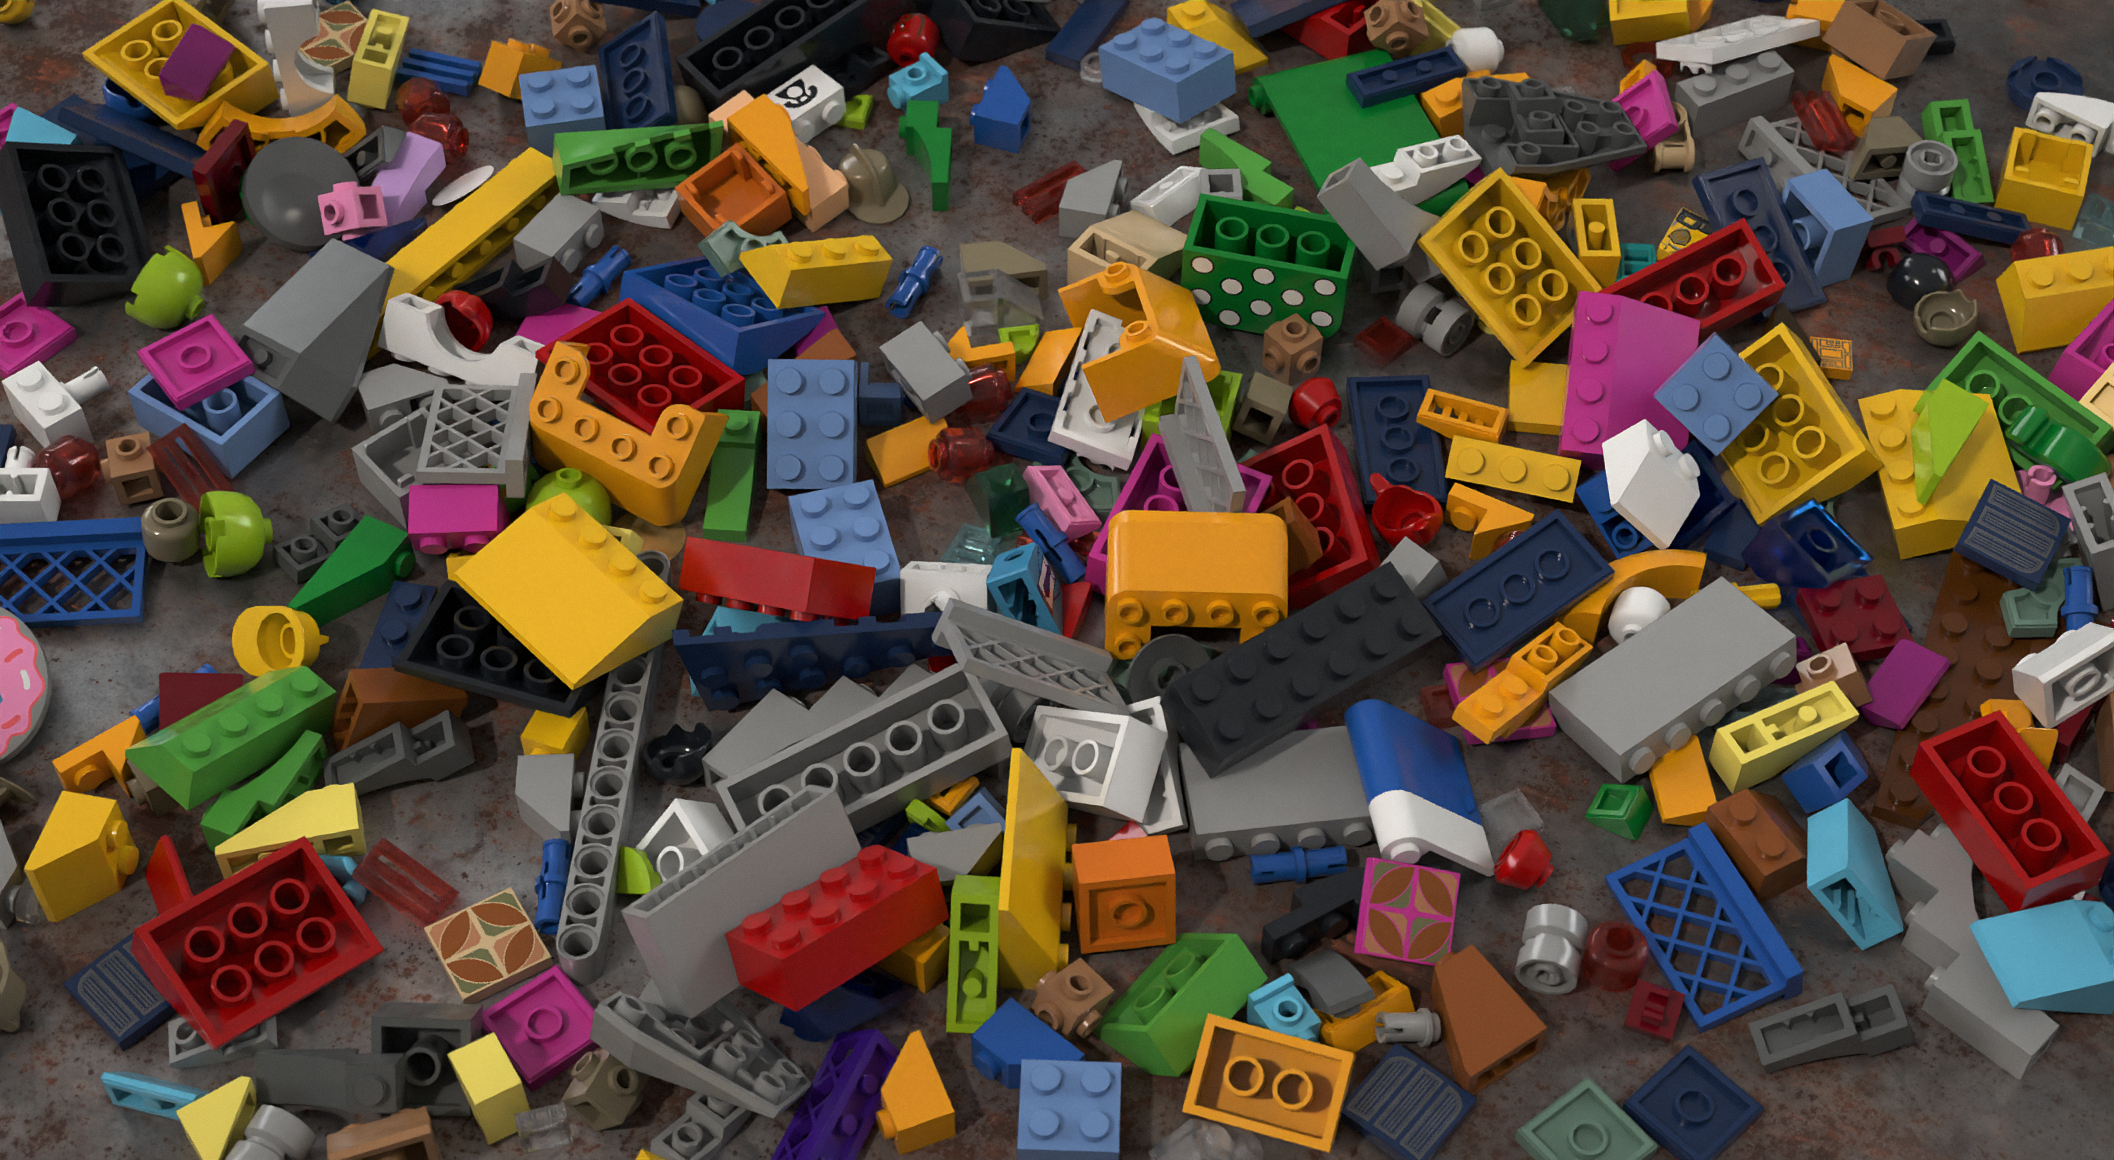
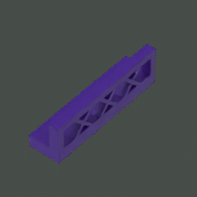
[771,1029,900,1160]

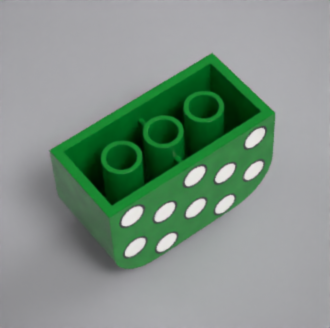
[1181,193,1359,339]

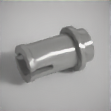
[1375,1008,1441,1047]

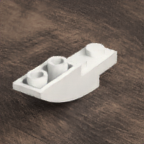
[2025,92,2114,158]
[1369,135,1482,205]

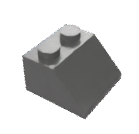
[371,1002,483,1117]

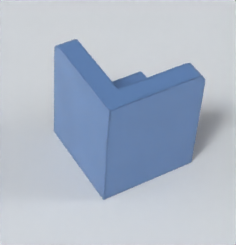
[858,362,904,426]
[945,786,1006,834]

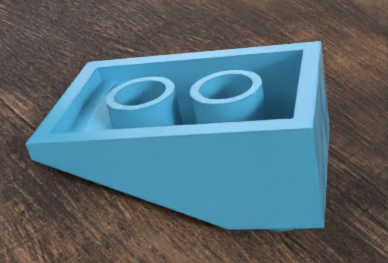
[1969,899,2114,1015]

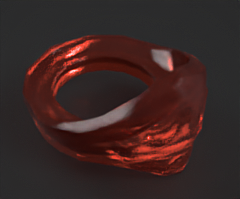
[1621,41,1676,78]

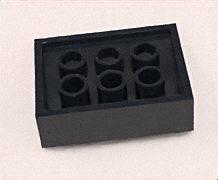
[913,0,1061,62]
[0,141,153,307]
[394,579,609,718]

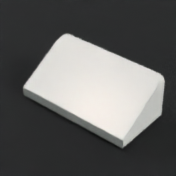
[1127,166,1204,226]

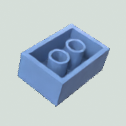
[1098,17,1236,124]
[767,359,858,489]
[128,373,290,479]
[788,479,901,622]

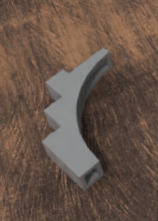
[1316,158,1461,297]
[702,663,1010,795]
[1884,822,2059,1081]

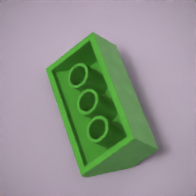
[1925,330,2114,493]
[125,665,337,811]

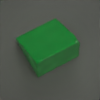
[1584,783,1653,841]

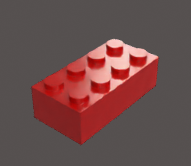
[1598,218,1786,344]
[678,536,877,626]
[1910,710,2111,913]
[725,844,949,1012]

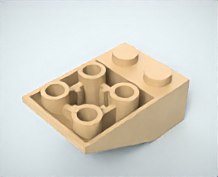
[1067,209,1187,285]

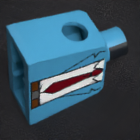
[986,542,1063,635]

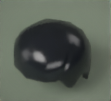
[1887,252,1954,311]
[642,722,713,785]

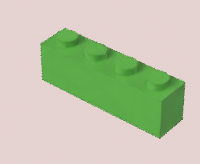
[552,120,724,195]

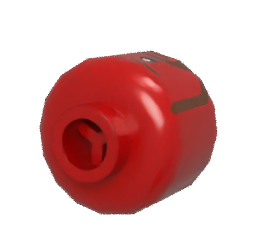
[887,13,940,68]

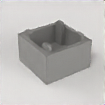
[351,407,472,531]

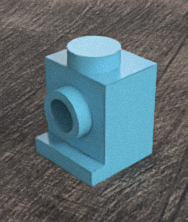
[887,52,949,114]
[1246,973,1321,1043]

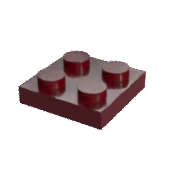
[192,119,256,226]
[1795,574,1915,662]

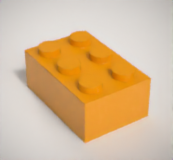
[1182,1013,1356,1153]

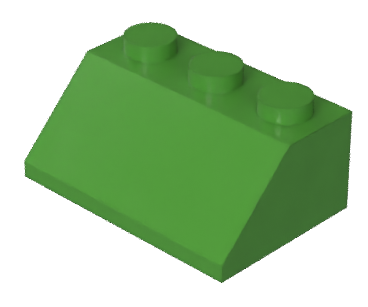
[1093,933,1268,1077]

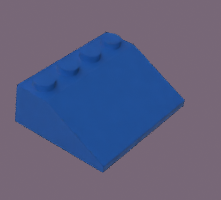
[619,255,825,377]

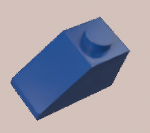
[971,997,1085,1089]

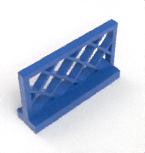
[0,517,149,628]
[1605,822,1804,1034]

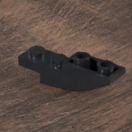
[1260,863,1441,965]

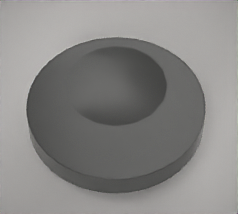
[242,137,360,251]

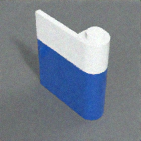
[1344,699,1494,877]

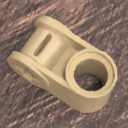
[1648,101,1695,173]

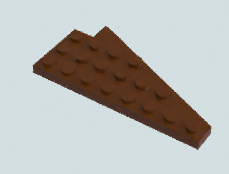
[1870,548,2110,831]

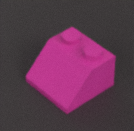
[408,484,511,555]

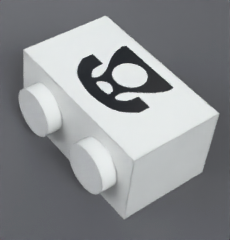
[766,65,847,144]

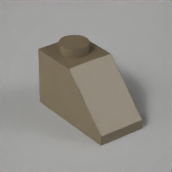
[1848,116,1922,181]
[960,240,1047,307]

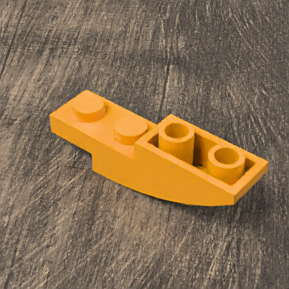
[1451,622,1593,745]

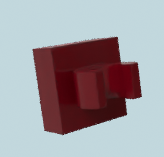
[1859,225,1907,272]
[1623,979,1685,1044]

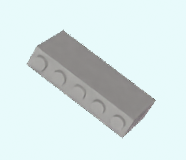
[1548,576,1797,784]
[1178,726,1377,861]
[621,784,862,1019]

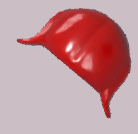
[435,290,493,353]
[1369,473,1444,548]

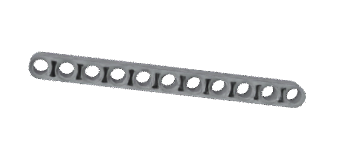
[556,550,674,986]

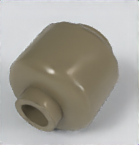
[141,498,201,563]

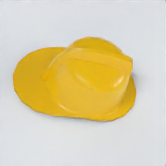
[232,606,329,677]

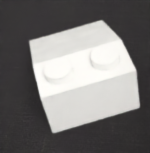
[1024,705,1168,823]

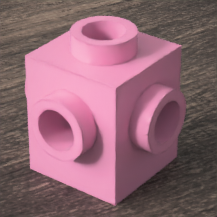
[318,181,388,241]

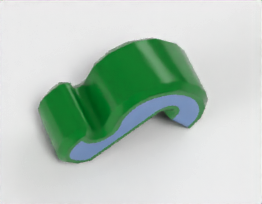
[2005,404,2112,485]

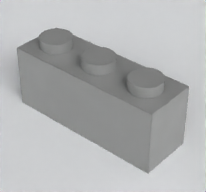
[1673,48,1795,140]

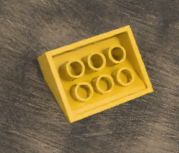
[82,0,280,131]
[1417,167,1603,368]
[1715,323,1884,527]
[1858,389,2022,560]
[453,492,684,691]
[998,748,1077,990]

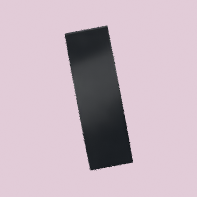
[451,256,574,321]

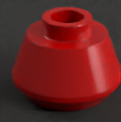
[1288,377,1342,430]
[1493,829,1554,891]

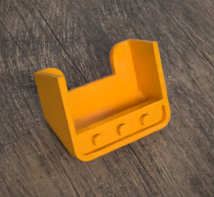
[529,341,729,526]
[1104,510,1288,660]

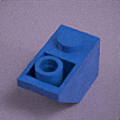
[970,65,1031,154]
[1575,469,1654,559]
[1780,729,1868,814]

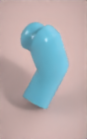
[318,854,372,906]

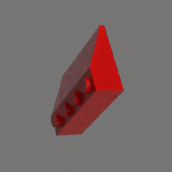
[535,297,745,435]
[1239,423,1381,610]
[131,835,384,1051]

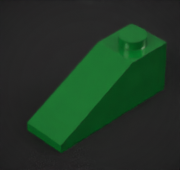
[287,515,416,628]

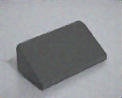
[342,125,406,184]

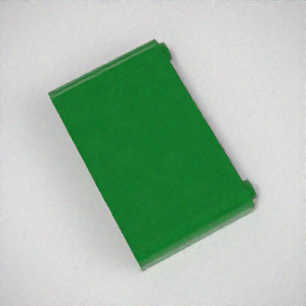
[1248,48,1469,217]

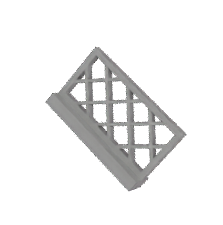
[1738,112,1912,226]
[1158,356,1246,513]
[416,373,538,498]
[931,598,1131,716]

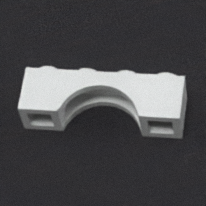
[257,0,340,117]
[377,293,546,386]

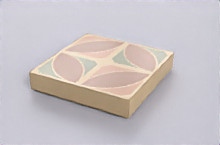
[298,0,368,75]
[424,887,553,1004]

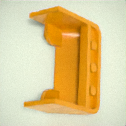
[1058,262,1221,423]

